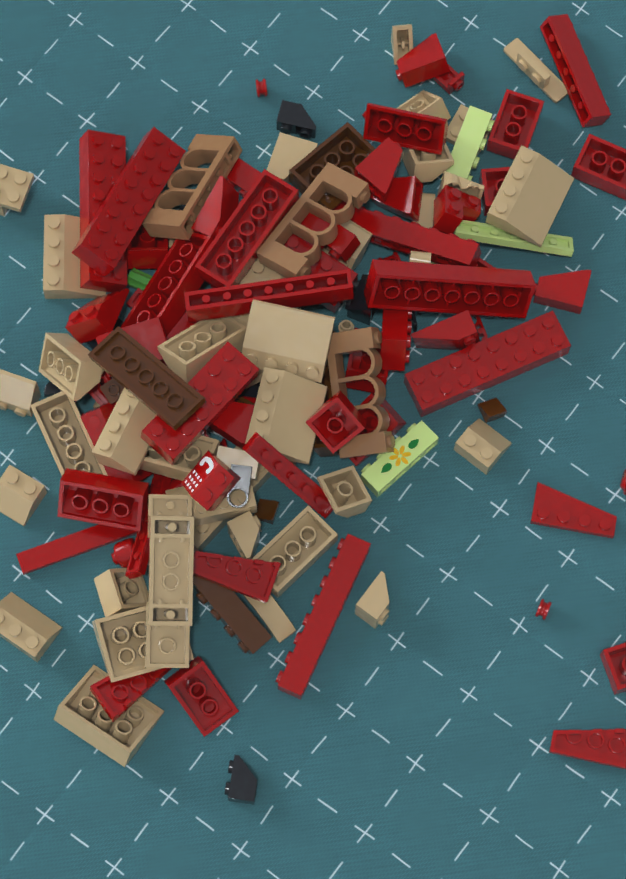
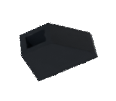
[277,100,316,138]
[225,755,258,805]

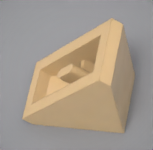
[391,24,413,65]

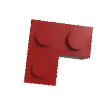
[433,185,481,234]

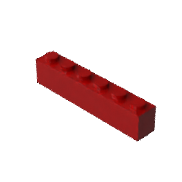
[540,14,611,128]

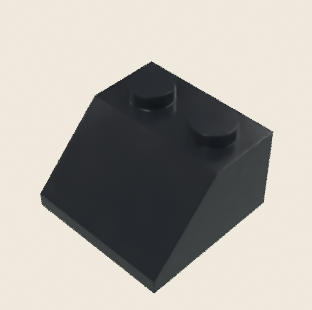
[345,274,377,325]

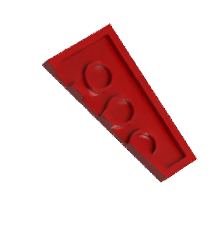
[530,482,617,539]
[193,551,281,603]
[90,668,172,722]
[549,728,626,770]

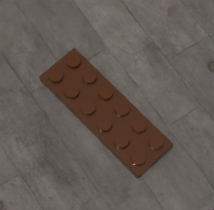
[88,326,206,431]

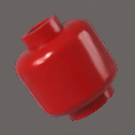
[111,538,135,568]

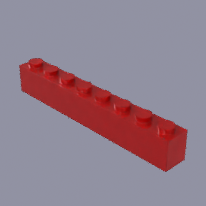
[226,158,361,262]
[334,201,481,267]
[184,269,353,322]
[275,534,371,700]

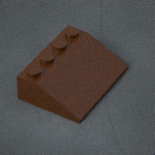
[289,122,375,210]

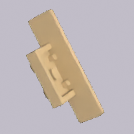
[503,38,568,103]

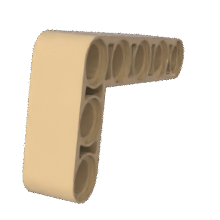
[409,193,435,263]

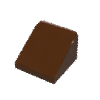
[478,398,507,423]
[254,499,279,525]

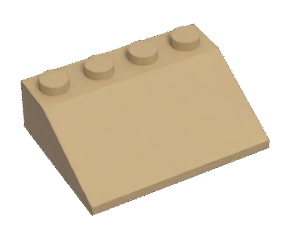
[486,145,574,247]
[43,214,106,299]
[242,299,335,383]
[245,367,328,464]
[92,606,194,683]
[54,665,164,767]

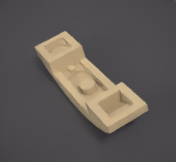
[242,594,296,644]

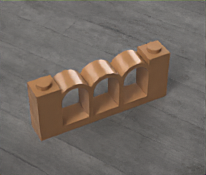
[142,134,243,240]
[256,162,370,278]
[328,327,395,459]

